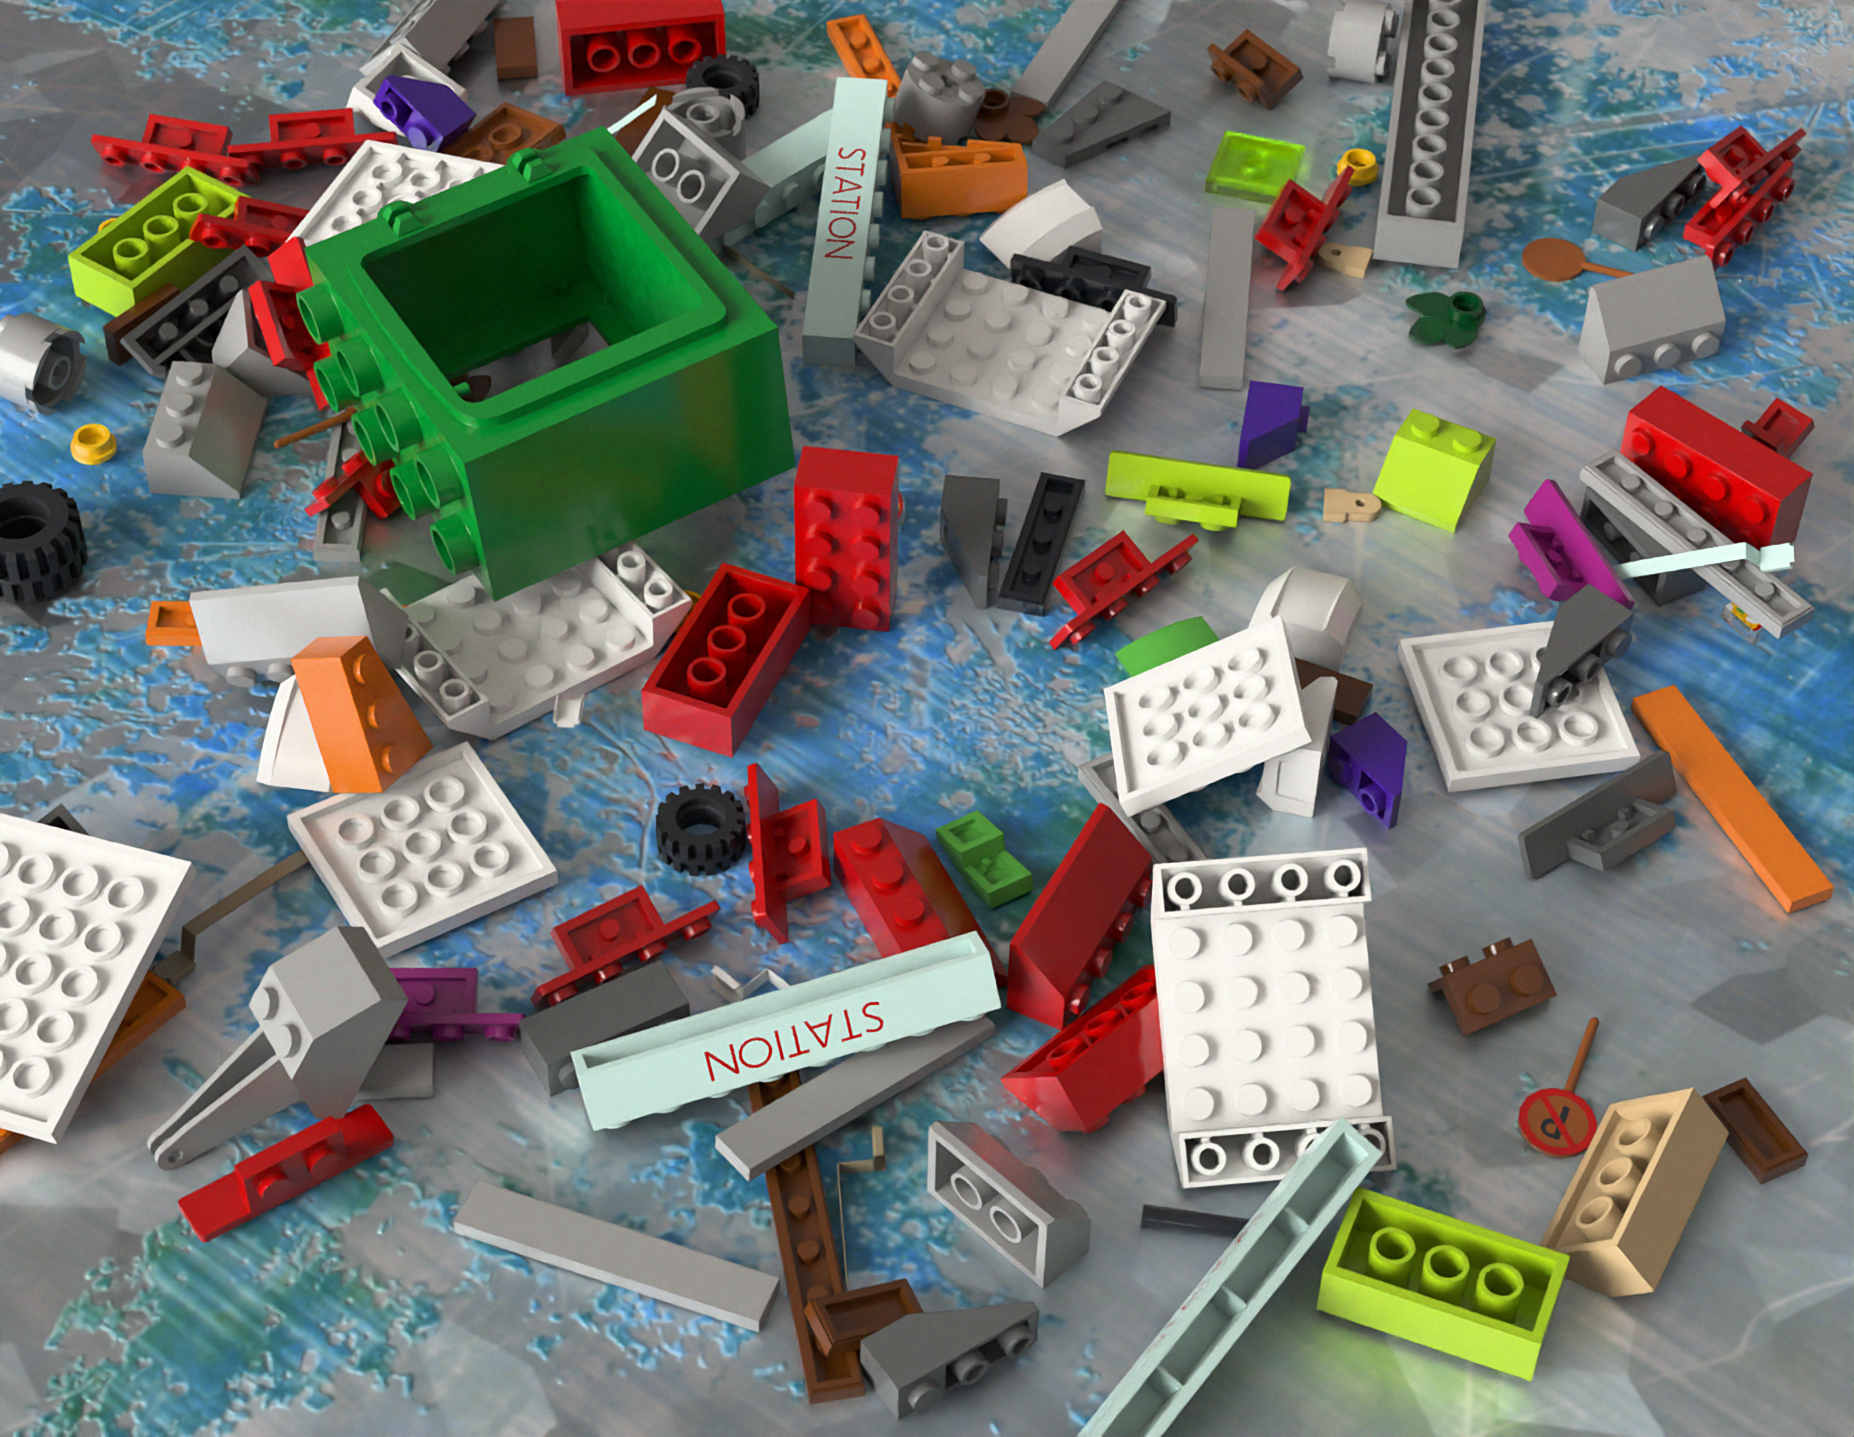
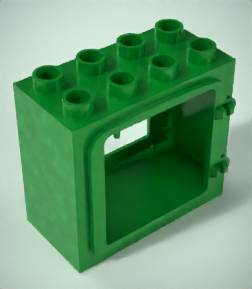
[296,125,796,602]

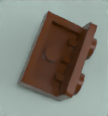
[1207,29,1304,110]
[1427,937,1557,1036]

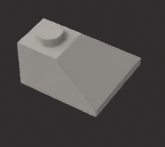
[212,289,313,398]

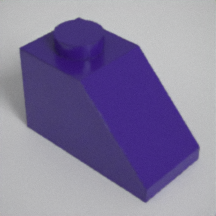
[1237,380,1310,470]

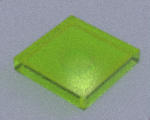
[1205,131,1306,205]

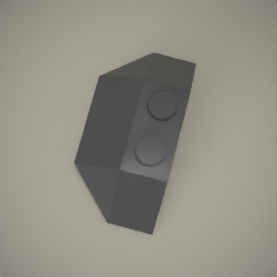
[120,244,275,380]

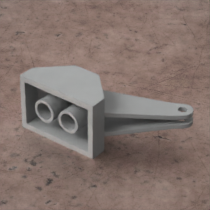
[147,926,409,1170]

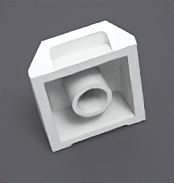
[346,43,468,138]
[979,178,1103,270]
[1250,566,1363,672]
[257,675,334,793]
[1256,677,1338,818]

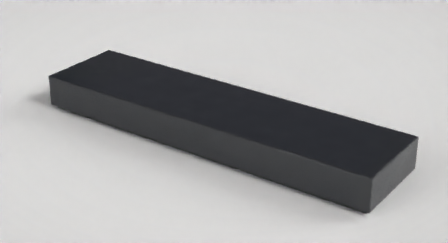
[998,472,1086,617]

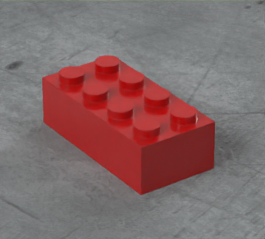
[555,0,726,96]
[1620,385,1813,551]
[794,446,899,632]
[641,562,810,758]

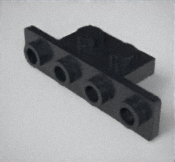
[1010,245,1178,327]

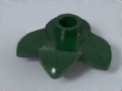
[1405,291,1486,350]

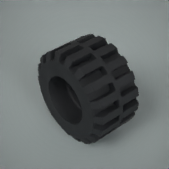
[0,481,88,603]

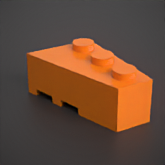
[890,133,1028,220]
[291,635,434,793]

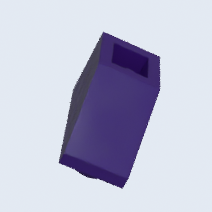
[372,75,477,153]
[1326,712,1407,829]

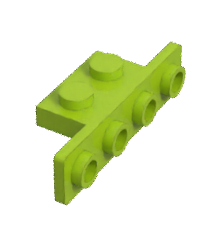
[1105,450,1291,531]

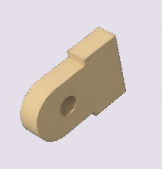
[1316,242,1373,279]
[1323,488,1381,523]

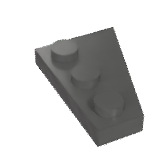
[1032,80,1171,169]

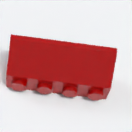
[1006,803,1153,1030]
[833,817,1008,989]
[1000,964,1164,1134]

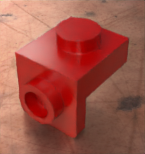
[1741,398,1815,459]

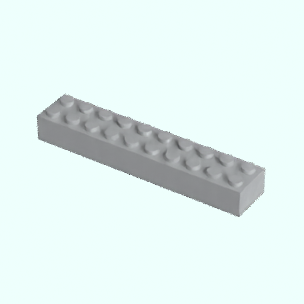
[1372,0,1487,269]

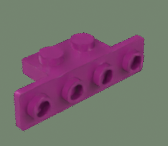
[1508,479,1635,610]
[386,968,527,1042]

